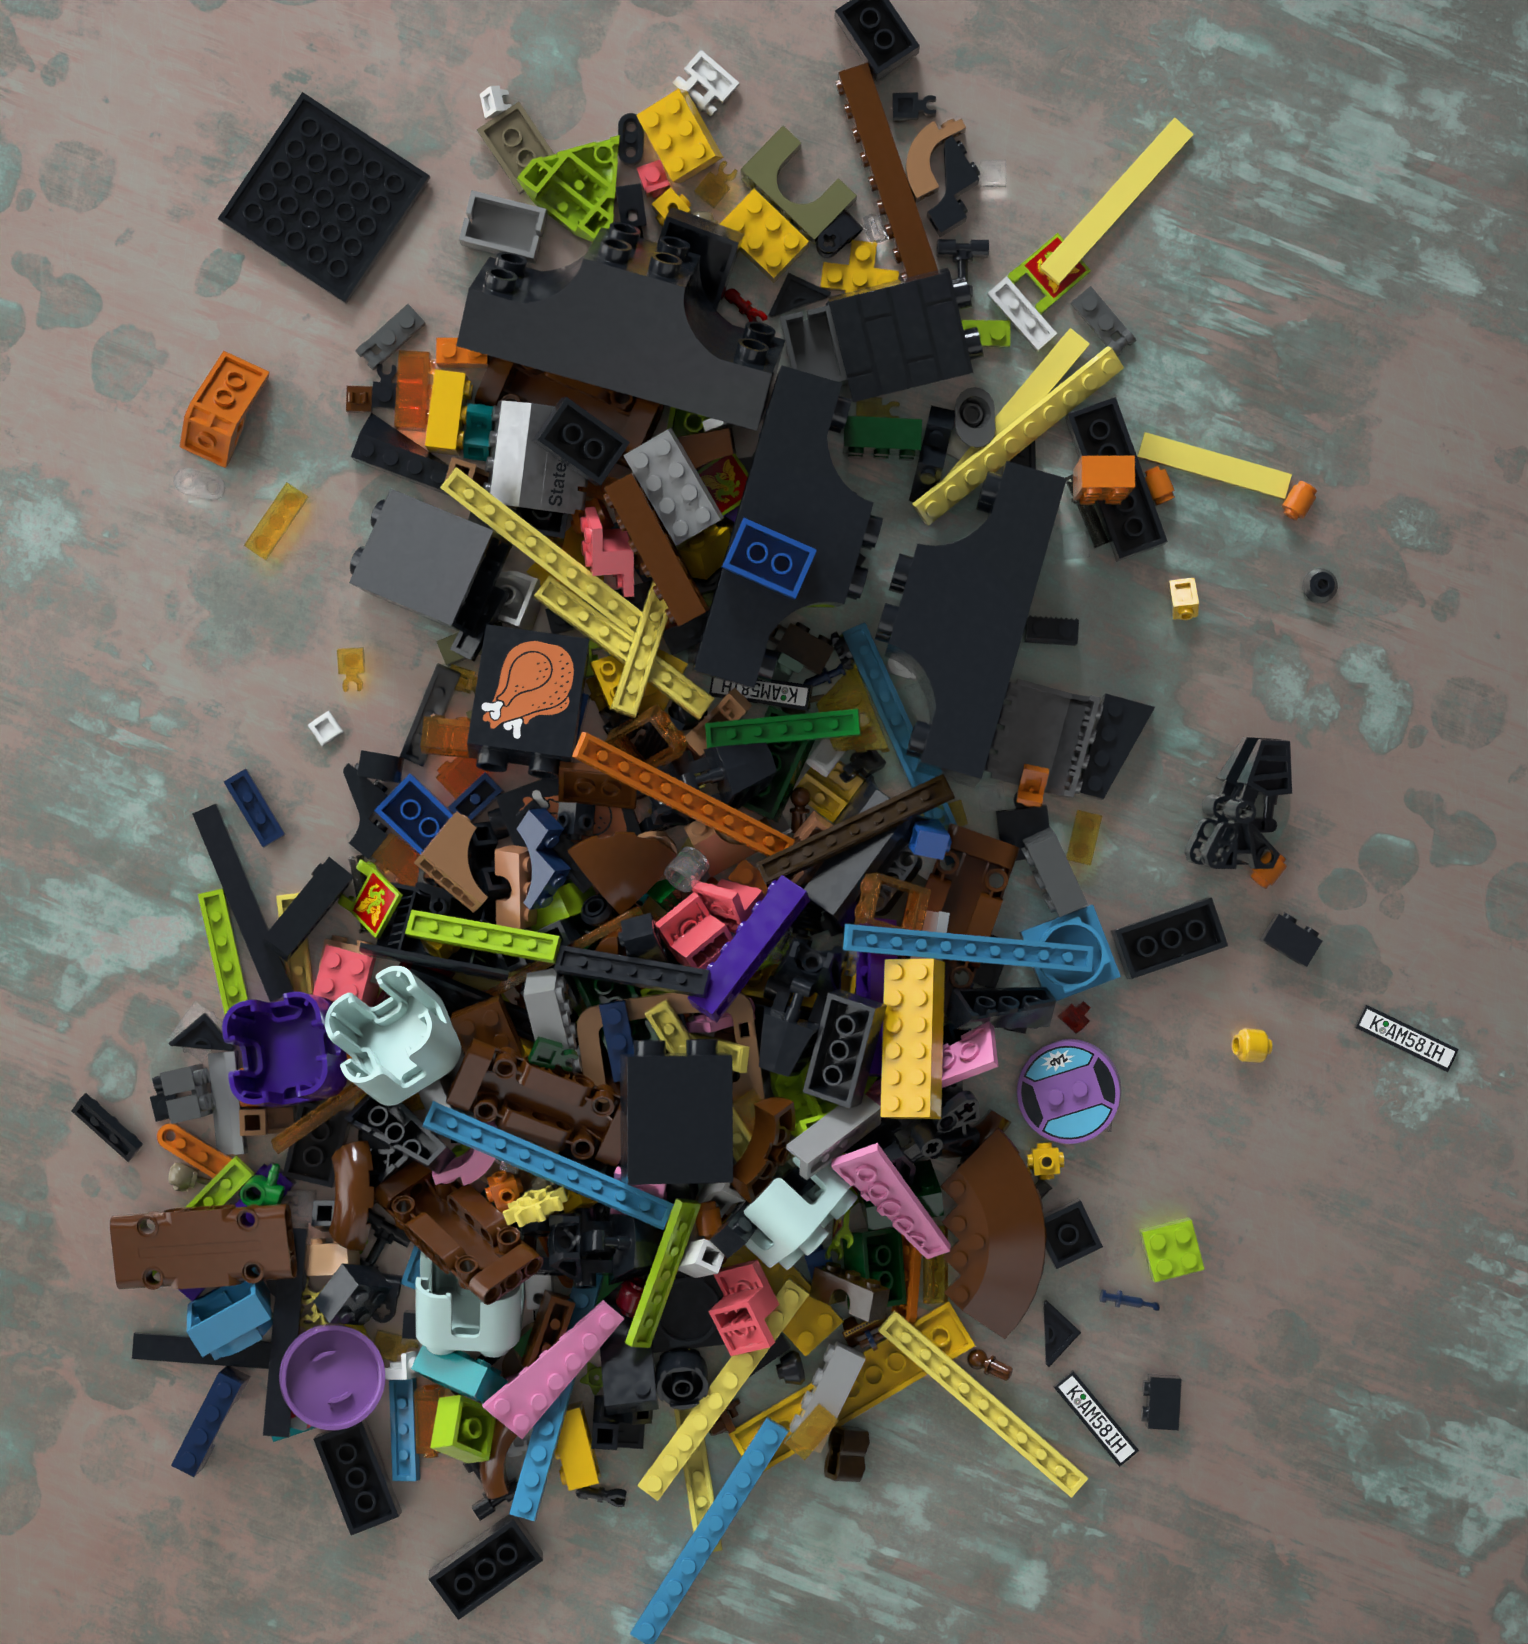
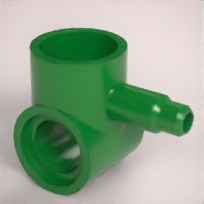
[240,1163,285,1206]

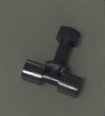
[937,239,989,298]
[360,1209,411,1268]
[463,1462,518,1521]

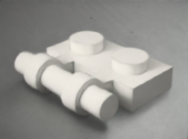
[673,50,739,117]

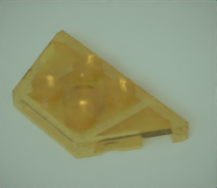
[816,665,890,753]

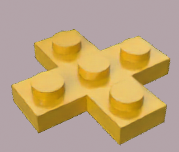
[820,240,899,293]

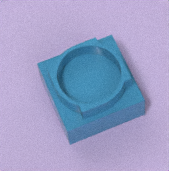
[1019,905,1121,1001]
[186,1267,274,1360]

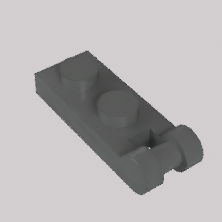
[1071,286,1136,357]
[355,304,426,370]

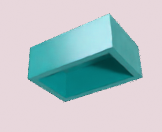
[411,1345,508,1404]

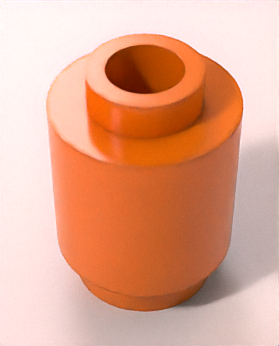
[1145,466,1175,506]
[1282,481,1317,521]
[1250,851,1287,889]
[695,1201,723,1240]

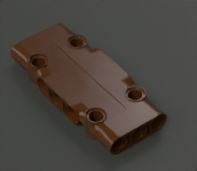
[474,356,664,469]
[901,823,1020,1014]
[446,1038,621,1168]
[374,1161,543,1305]
[110,1204,297,1290]

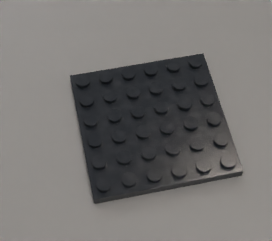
[218,92,431,304]

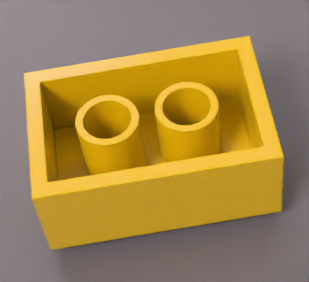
[636,88,724,184]
[719,189,809,283]
[425,369,473,456]
[555,1401,601,1491]

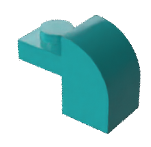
[463,403,495,461]

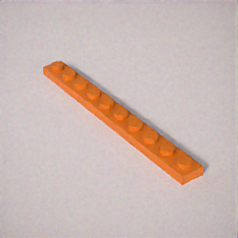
[572,732,795,857]

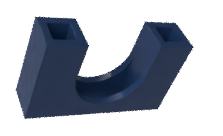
[171,1366,251,1477]

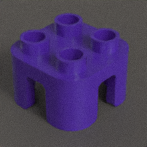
[222,992,348,1108]

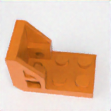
[180,351,270,468]

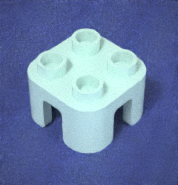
[325,966,461,1106]
[725,1155,858,1270]
[415,1251,525,1357]

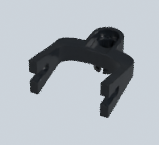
[417,851,475,915]

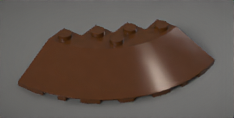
[940,1127,1047,1339]

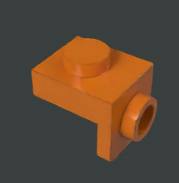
[1016,763,1049,807]

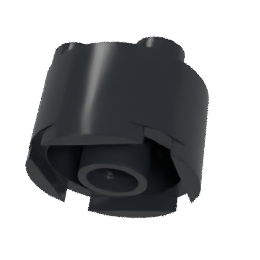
[656,1349,709,1410]

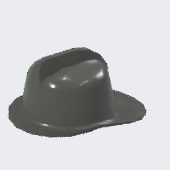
[955,387,995,448]

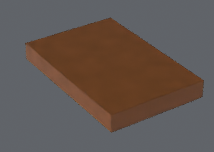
[558,761,637,809]

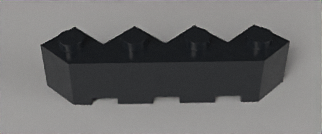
[311,1148,413,1232]

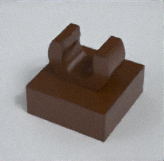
[346,386,373,413]

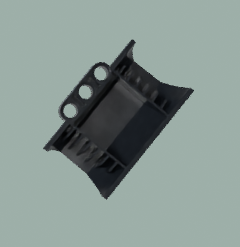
[796,775,933,936]
[359,878,509,981]

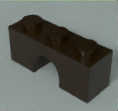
[810,1262,890,1322]

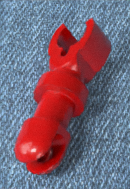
[725,288,768,322]

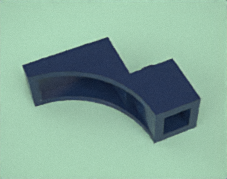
[516,808,571,910]

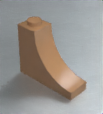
[414,811,488,913]
[683,817,772,877]

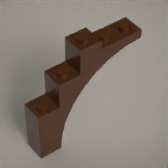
[614,428,736,575]

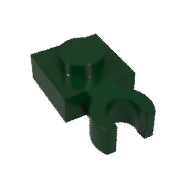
[528,1036,578,1071]

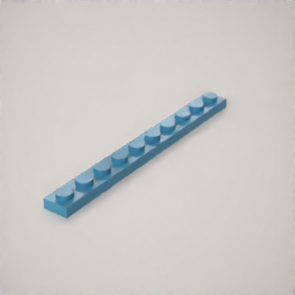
[841,622,957,866]
[843,924,1094,972]
[422,1101,674,1230]
[509,1275,604,1521]
[630,1417,789,1644]

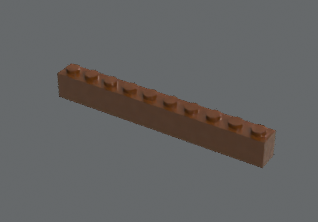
[835,63,938,279]

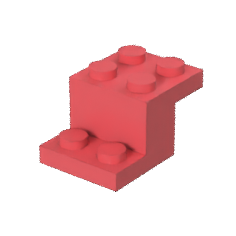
[580,507,634,597]
[691,879,765,933]
[656,892,733,969]
[313,945,380,1007]
[709,1259,780,1356]

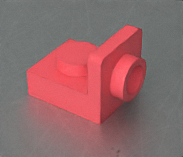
[636,160,670,199]

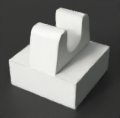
[480,85,512,119]

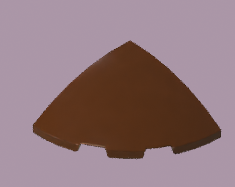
[568,832,677,915]

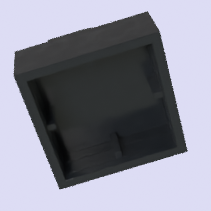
[658,207,744,311]
[644,1265,725,1353]

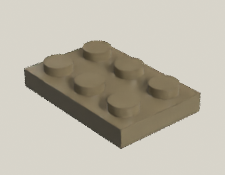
[477,102,554,194]

